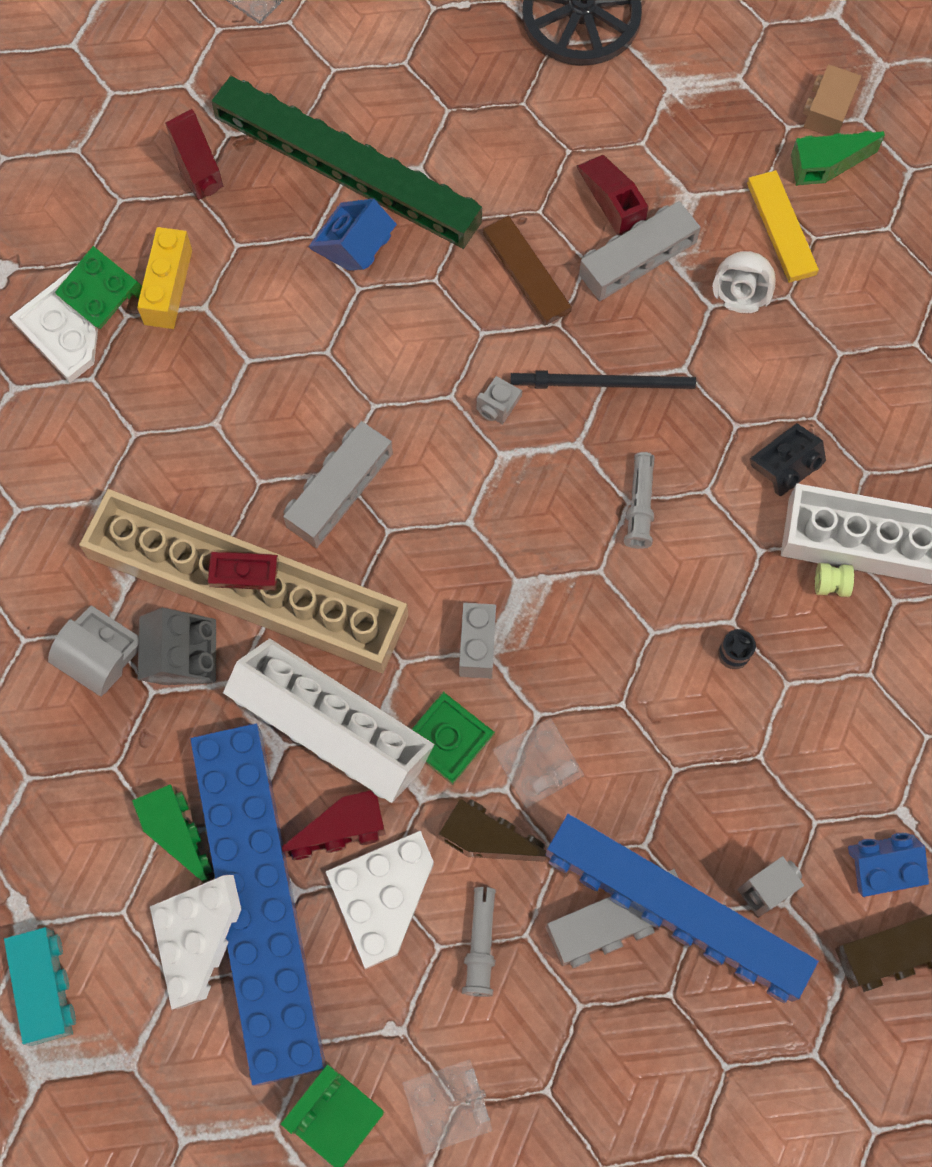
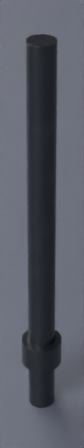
[510,370,696,389]

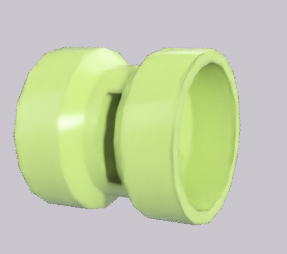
[815,563,854,597]

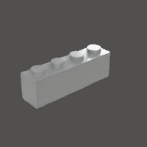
[579,201,701,302]
[283,421,393,549]
[546,869,678,969]

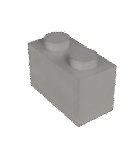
[459,603,496,679]
[737,856,804,918]

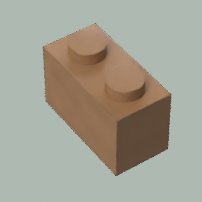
[802,64,861,136]

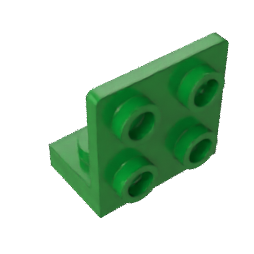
[55,246,142,329]
[280,1064,384,1167]

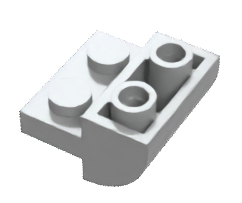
[48,606,139,697]

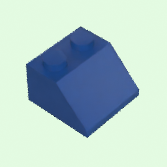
[308,199,397,270]

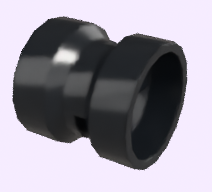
[718,629,756,669]

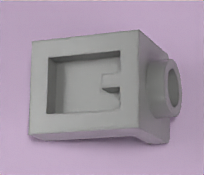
[476,376,522,425]

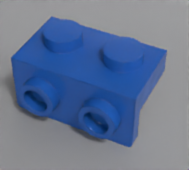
[848,833,929,897]

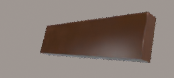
[483,215,572,326]

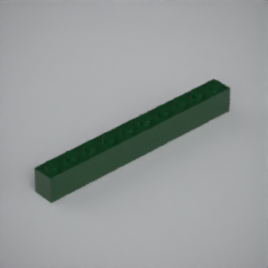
[211,75,482,249]

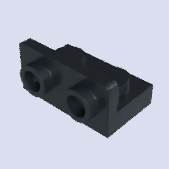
[750,423,826,496]

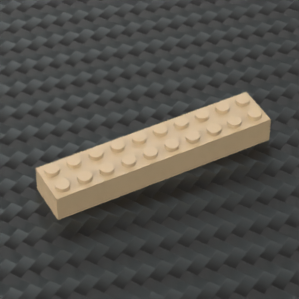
[79,489,408,674]

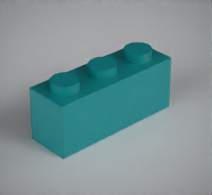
[4,927,76,1046]

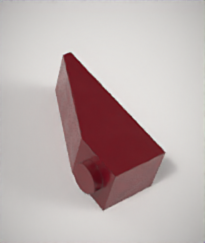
[165,109,224,200]

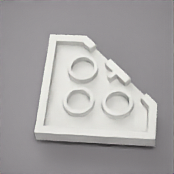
[10,264,98,383]
[326,831,434,969]
[150,875,241,1010]

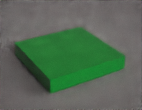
[411,691,495,785]

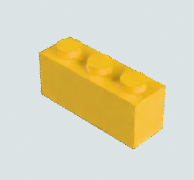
[137,227,192,329]

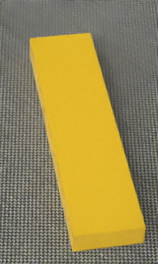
[747,170,819,283]

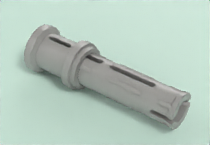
[624,452,655,549]
[462,887,496,997]

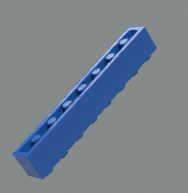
[545,814,819,1003]

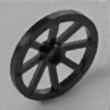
[522,0,642,65]

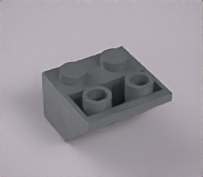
[138,607,216,685]

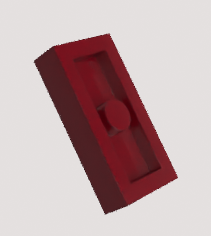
[208,552,279,590]

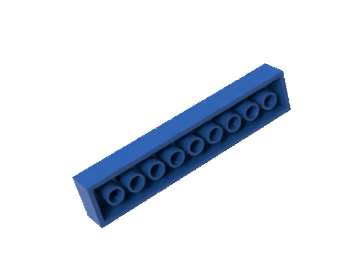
[190,723,326,1086]

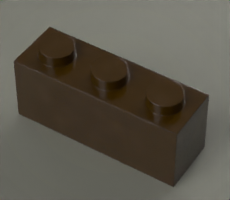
[835,914,932,992]

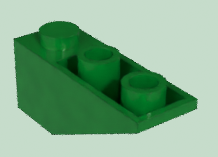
[791,131,885,186]
[132,784,213,883]

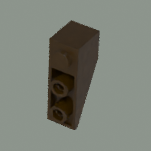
[439,799,547,862]

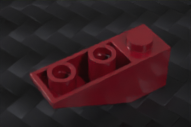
[577,155,649,235]
[282,790,386,860]

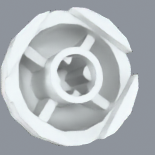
[712,251,776,313]

